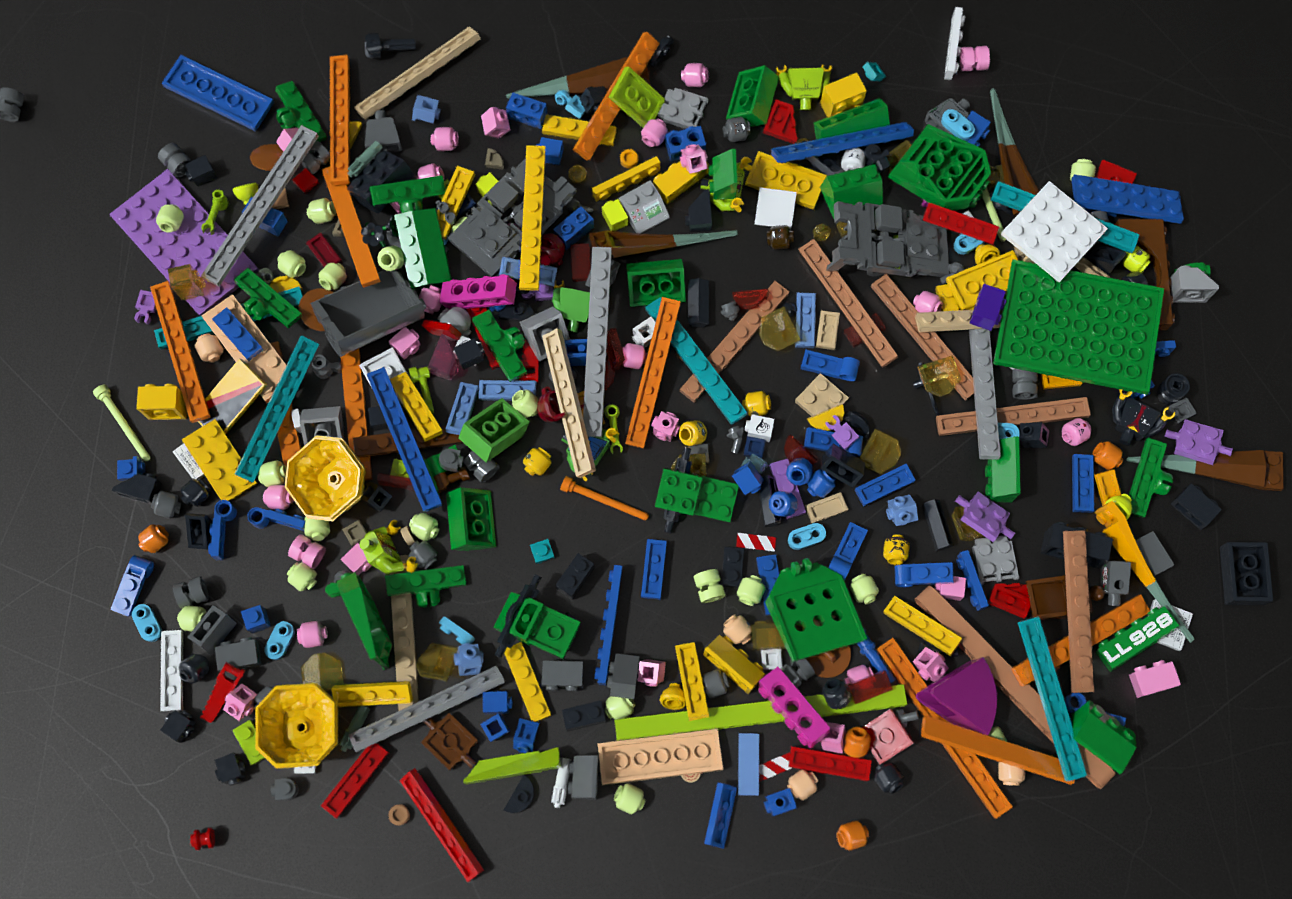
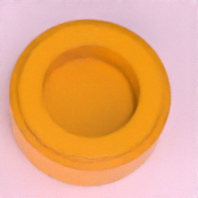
[620,149,638,169]

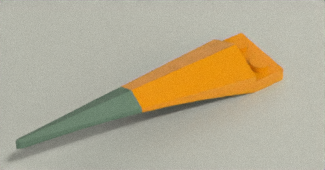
[1094,500,1195,643]

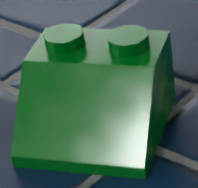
[709,149,738,200]

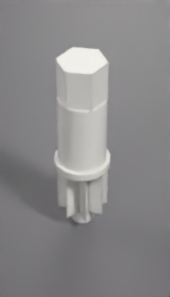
[551,758,572,808]

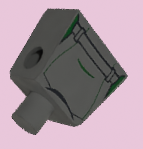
[925,98,970,136]

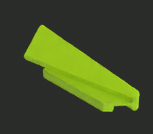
[463,747,561,784]

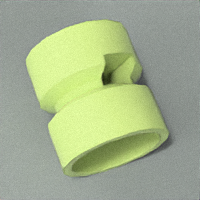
[694,569,726,603]

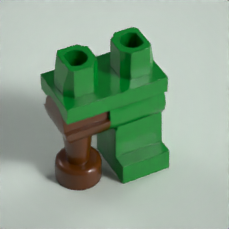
[423,445,470,495]

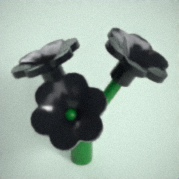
[361,215,399,249]

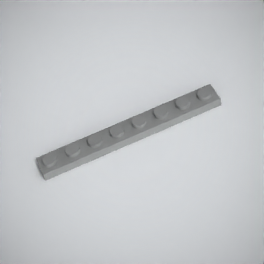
[969,329,1000,459]
[348,666,504,752]

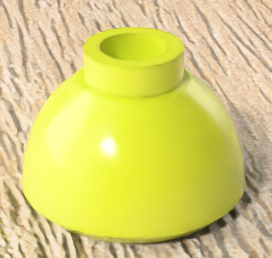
[233,183,259,205]
[1105,494,1132,520]

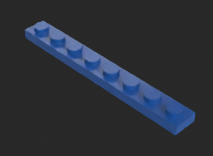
[771,122,914,163]
[367,367,442,513]

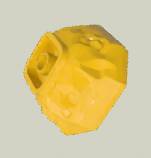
[285,435,366,521]
[255,683,338,768]

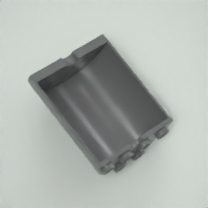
[311,270,427,357]

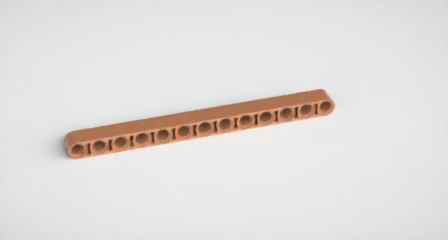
[915,586,1115,789]

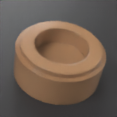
[389,805,410,826]

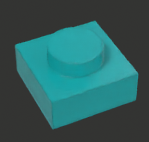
[863,62,886,81]
[530,539,554,564]

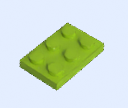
[608,67,665,128]

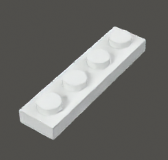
[944,7,965,80]
[161,630,183,712]

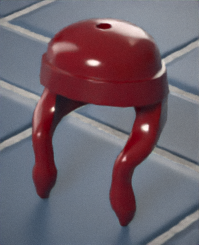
[517,233,565,267]
[537,387,584,423]

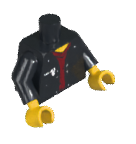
[1112,389,1175,446]

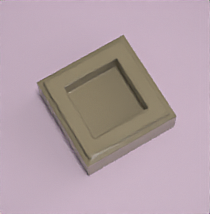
[342,520,367,547]

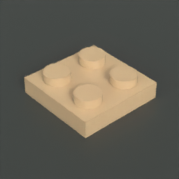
[795,373,849,416]

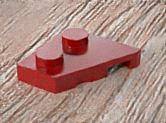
[763,100,797,144]
[988,583,1030,619]

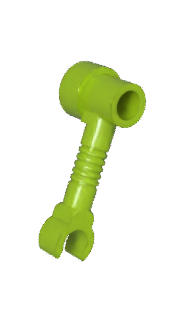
[201,190,229,235]
[409,366,434,413]
[604,404,623,454]

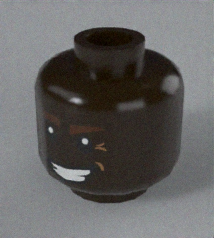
[767,225,795,250]

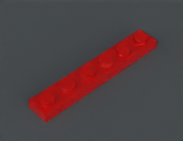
[400,768,484,882]

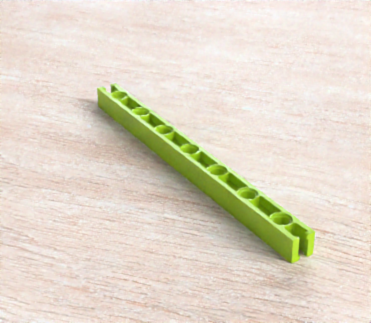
[615,685,907,741]

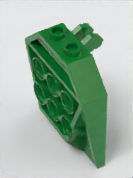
[888,124,991,210]
[765,558,867,662]
[325,572,392,670]

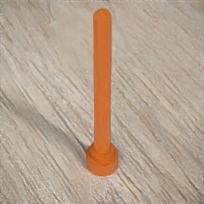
[560,476,649,520]

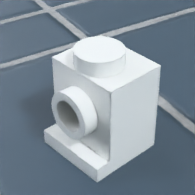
[632,317,656,348]

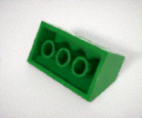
[394,208,452,290]

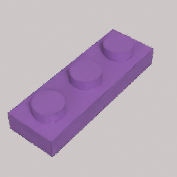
[769,459,806,519]

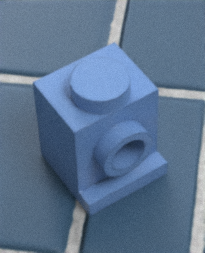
[412,95,441,123]

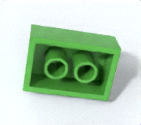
[459,398,530,463]

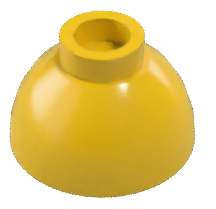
[975,244,1000,265]
[659,683,686,710]

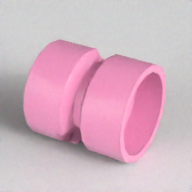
[959,46,990,71]
[288,534,326,569]

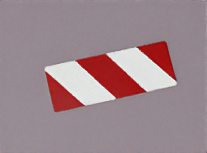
[736,533,776,551]
[759,753,791,782]

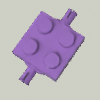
[1165,419,1233,465]
[955,492,1015,542]

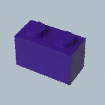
[969,284,1006,331]

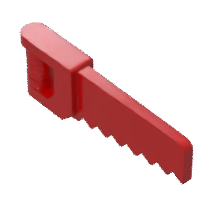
[519,336,539,382]
[200,662,245,723]

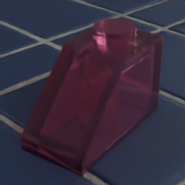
[428,334,459,381]

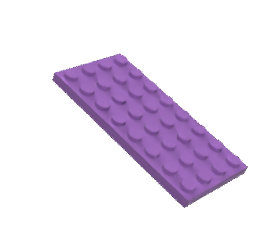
[109,169,259,316]

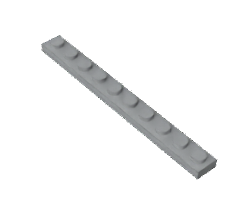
[201,125,319,287]
[583,247,612,437]

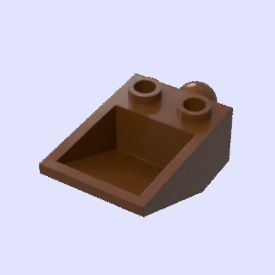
[1026,576,1105,620]

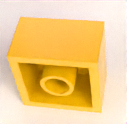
[820,73,867,117]
[137,384,187,420]

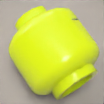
[1122,246,1151,273]

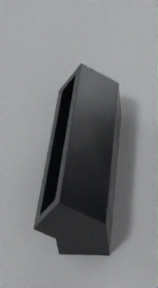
[688,278,709,327]
[758,475,782,528]
[922,499,954,552]

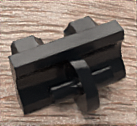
[864,144,891,174]

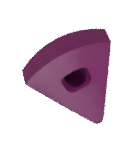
[916,657,997,735]

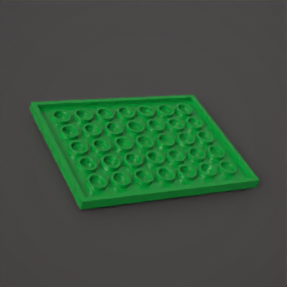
[993,259,1164,395]

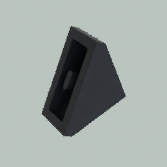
[1086,245,1127,275]
[185,513,213,550]

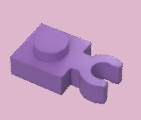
[522,284,554,301]
[134,290,157,325]
[825,415,860,450]

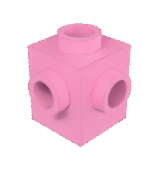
[680,144,708,174]
[651,411,680,442]
[913,647,949,682]
[223,684,257,721]

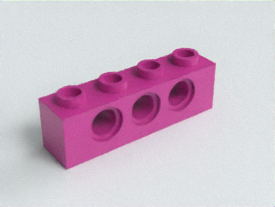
[439,274,517,310]
[758,667,831,749]

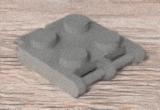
[659,88,709,129]
[972,535,1019,585]

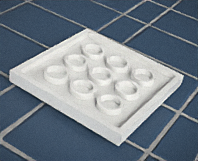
[1001,181,1108,282]

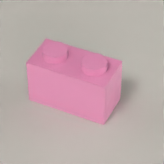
[1129,660,1181,698]

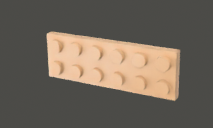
[202,294,286,403]
[598,729,723,785]

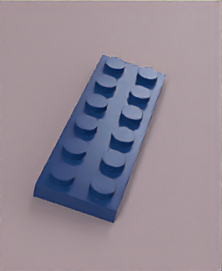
[162,55,274,131]
[1071,174,1184,224]

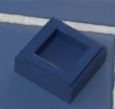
[743,436,766,460]

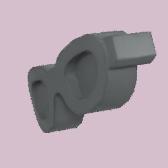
[436,200,456,225]

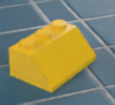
[703,635,765,695]

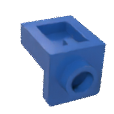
[117,456,145,481]
[513,719,539,753]

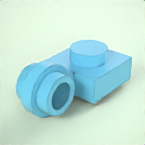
[555,90,586,119]

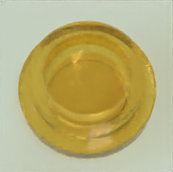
[568,165,587,183]
[813,224,831,241]

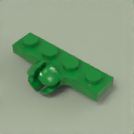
[276,81,327,142]
[370,175,446,213]
[234,268,302,329]
[472,310,527,382]
[1129,438,1173,518]
[385,565,466,607]

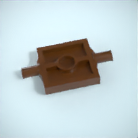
[421,713,478,771]

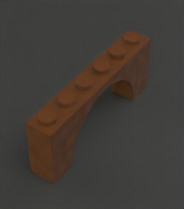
[1115,219,1175,330]

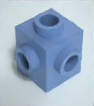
[886,494,918,526]
[454,643,484,676]

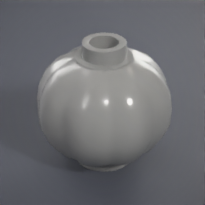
[438,307,472,341]

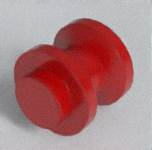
[190,827,215,851]

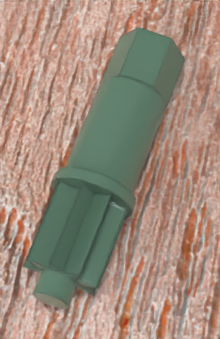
[347,141,383,177]
[339,706,370,752]

